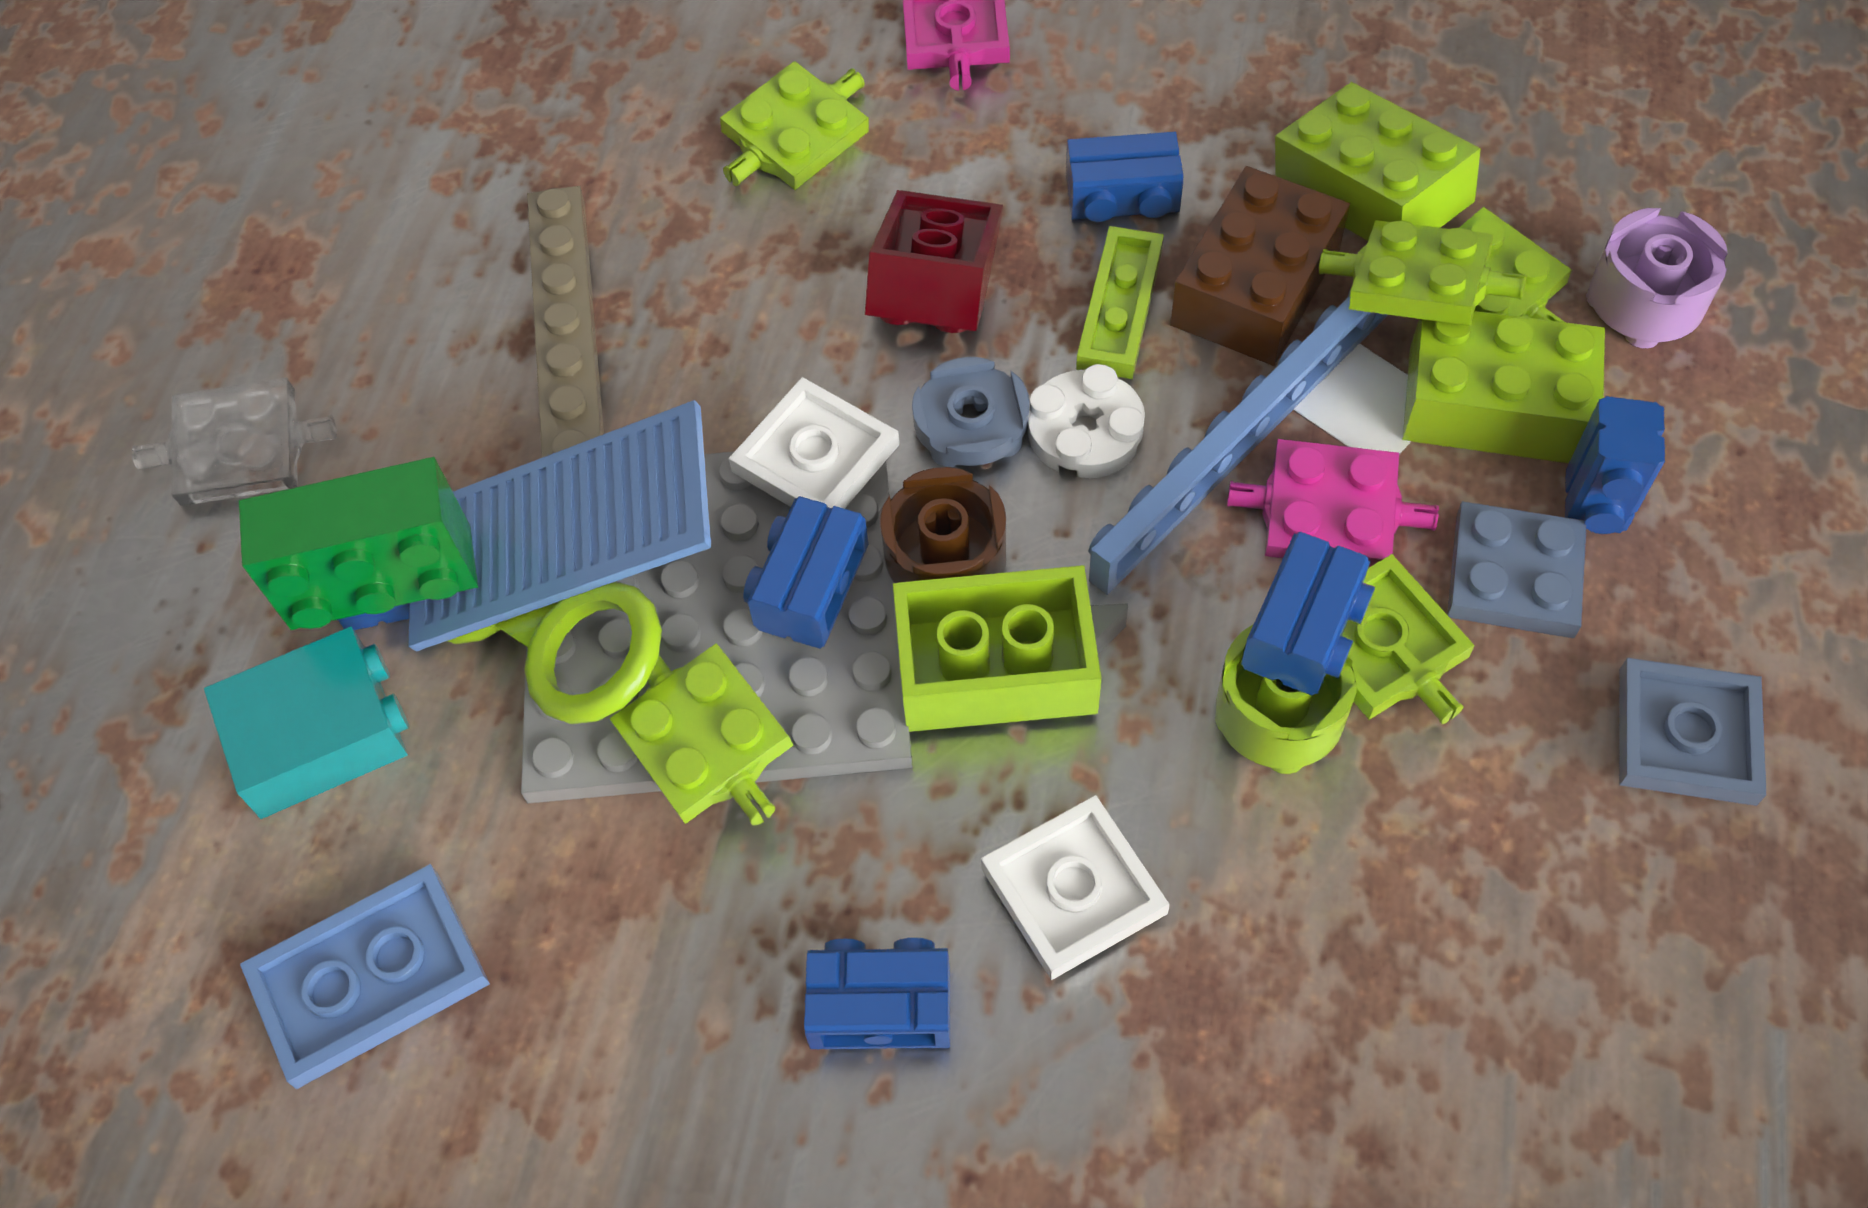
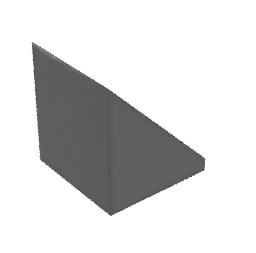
[1090,603,1128,654]

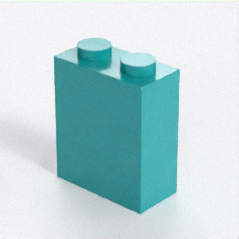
[204,627,409,819]

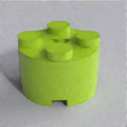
[1215,624,1357,774]

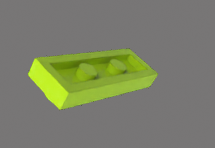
[1076,226,1164,379]

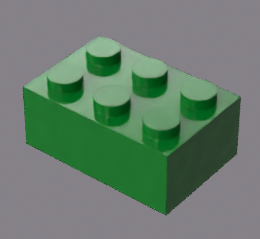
[239,457,478,630]

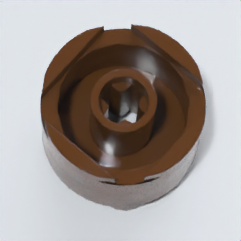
[880,467,1006,583]

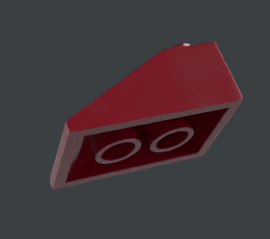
[865,190,1003,333]

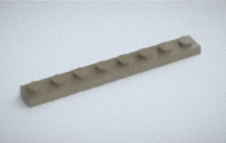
[527,186,604,458]

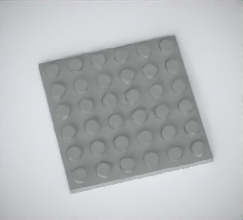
[521,451,912,804]

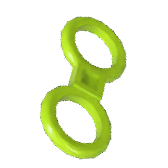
[448,581,662,724]

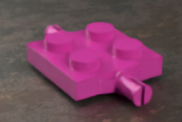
[903,0,1010,91]
[1227,439,1439,567]

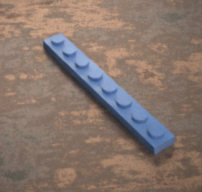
[1088,292,1388,595]

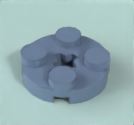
[912,357,1029,467]

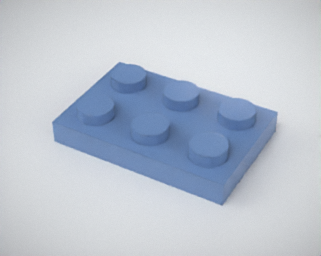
[240,864,490,1089]

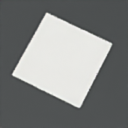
[1293,344,1411,454]

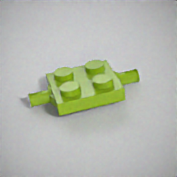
[720,61,869,190]
[1459,207,1572,322]
[1319,220,1527,326]
[1342,554,1475,724]
[609,643,794,825]

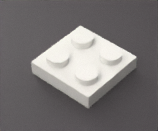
[728,377,900,509]
[981,795,1170,980]

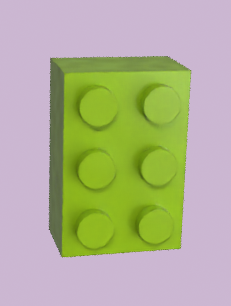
[1275,82,1481,241]
[1402,311,1605,463]
[893,565,1101,732]

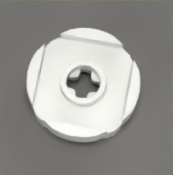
[1028,364,1145,479]

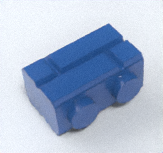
[1066,132,1184,222]
[1565,396,1665,534]
[743,496,869,649]
[1241,532,1375,696]
[804,938,950,1049]

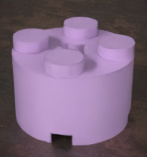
[1586,208,1728,348]

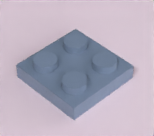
[1447,501,1586,638]
[1619,658,1766,806]

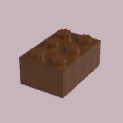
[1170,166,1351,366]

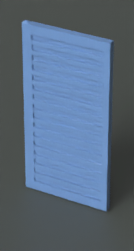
[408,400,711,652]

